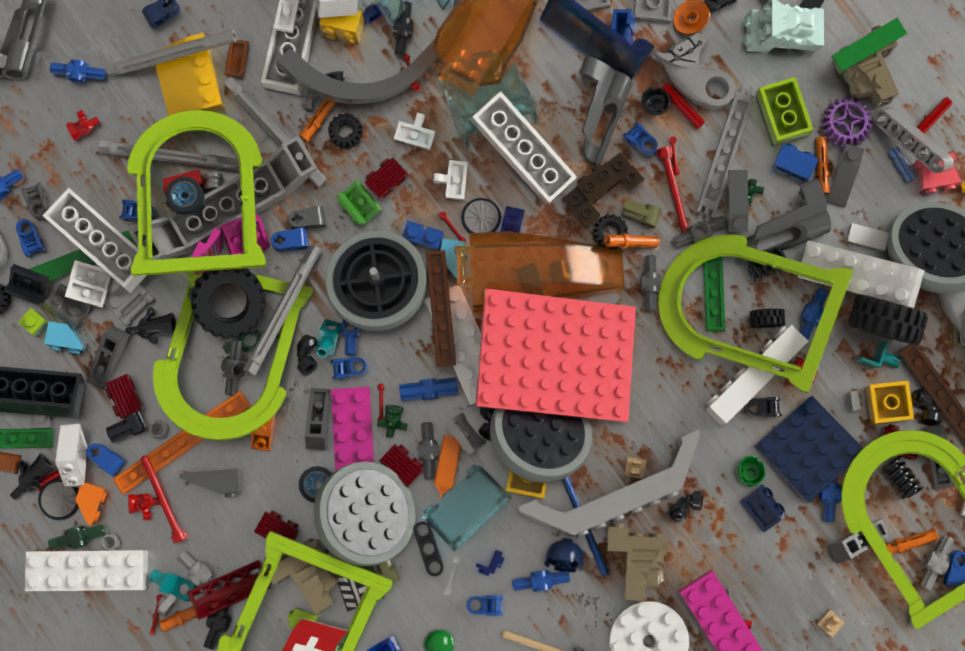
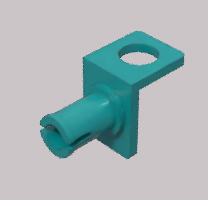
[316,319,342,358]
[854,342,901,369]
[149,570,196,602]

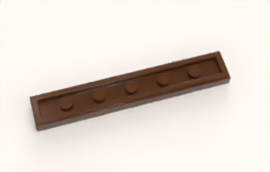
[426,250,456,367]
[898,344,965,445]

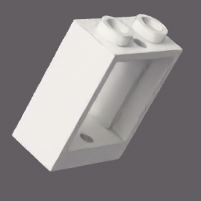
[56,424,88,486]

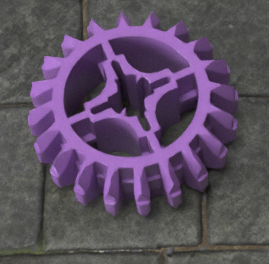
[821,97,873,147]

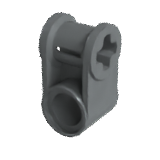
[21,182,49,221]
[289,206,326,229]

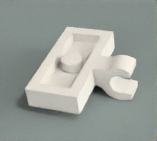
[394,112,436,150]
[433,160,468,201]

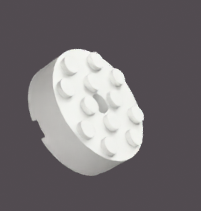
[608,601,689,651]

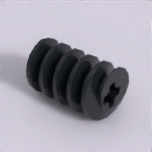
[745,247,787,283]
[882,456,924,499]

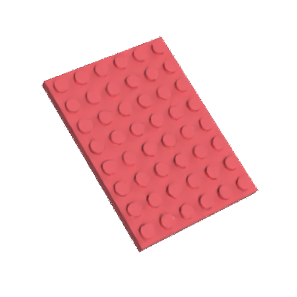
[475,289,636,422]

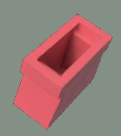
[913,153,961,194]

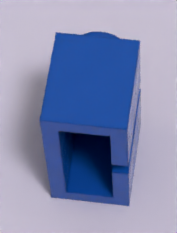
[609,9,636,54]
[772,143,818,183]
[402,220,444,251]

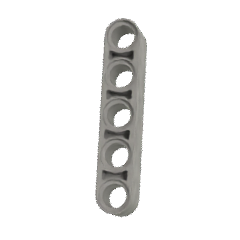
[873,108,954,173]

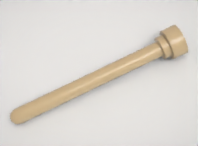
[501,631,564,651]

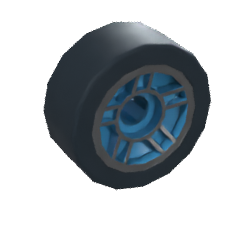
[166,176,204,215]
[299,466,333,503]

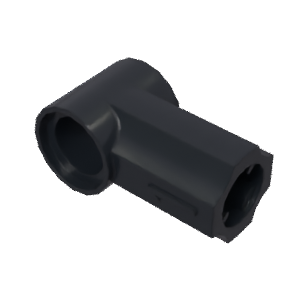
[106,411,148,443]

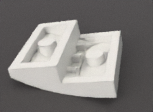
[65,260,111,308]

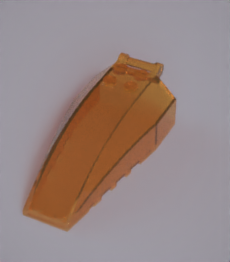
[433,0,538,96]
[455,231,625,314]

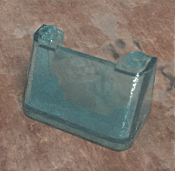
[423,464,512,552]

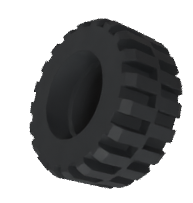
[191,268,266,339]
[848,295,928,346]

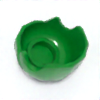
[736,455,766,487]
[423,630,455,651]

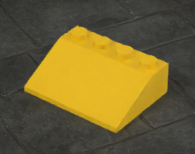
[155,33,225,116]

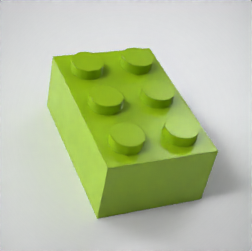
[756,77,814,146]

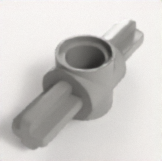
[920,535,954,591]
[177,551,222,590]

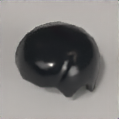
[641,87,671,116]

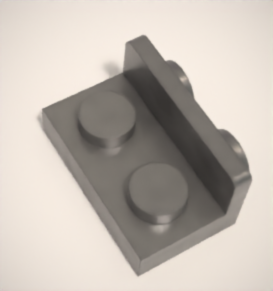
[43,284,91,328]

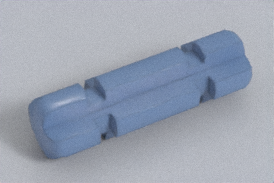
[889,147,916,182]

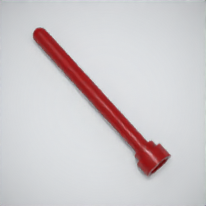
[657,146,688,233]
[141,455,188,544]

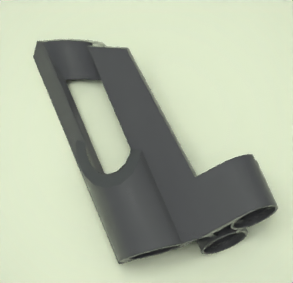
[0,0,47,80]
[579,56,632,165]
[742,178,831,263]

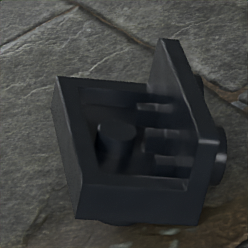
[4,264,49,305]

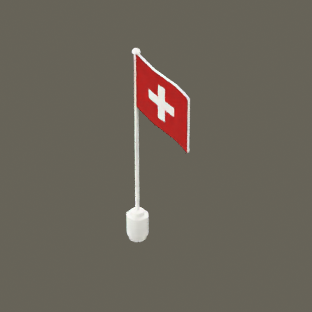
[282,618,348,651]

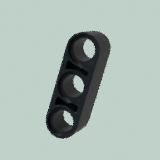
[414,521,444,576]

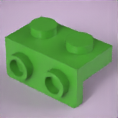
[336,180,382,225]

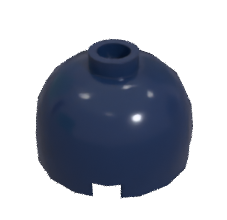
[544,538,584,573]

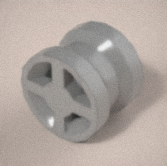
[204,172,223,191]

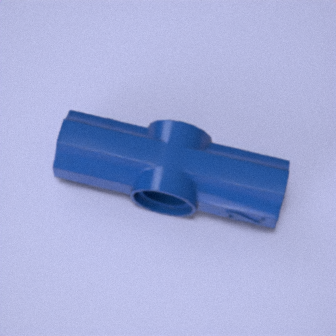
[399,377,459,402]

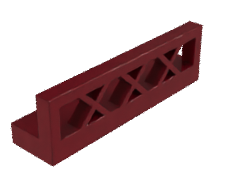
[187,560,271,620]

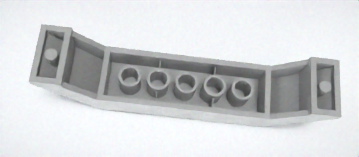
[129,135,318,260]
[516,429,700,538]

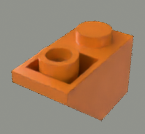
[251,414,276,451]
[75,482,107,526]

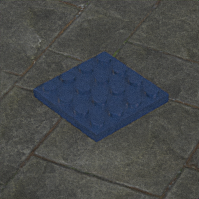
[755,396,863,504]

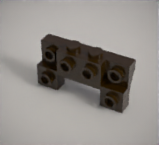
[561,152,645,229]

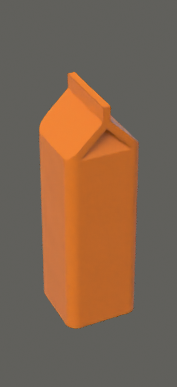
[434,435,461,498]

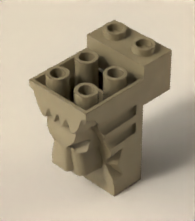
[832,24,899,110]
[605,523,668,601]
[261,538,341,615]

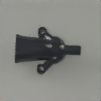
[125,307,176,345]
[10,453,55,500]

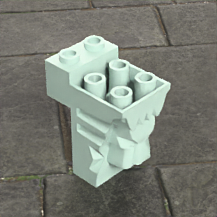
[744,0,824,53]

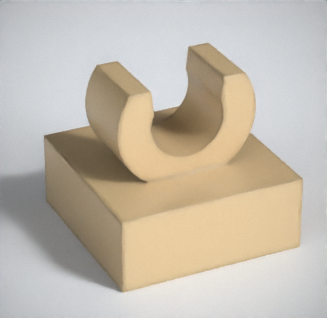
[624,457,647,479]
[816,610,845,638]

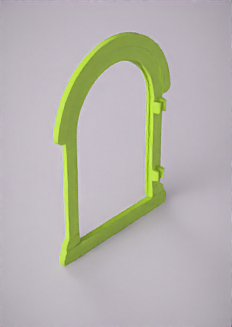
[127,110,266,276]
[658,235,853,393]
[153,272,313,441]
[841,430,965,629]
[217,531,393,651]

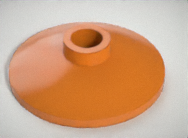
[673,0,710,35]

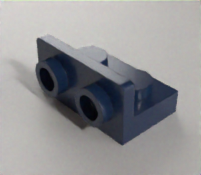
[741,484,786,532]

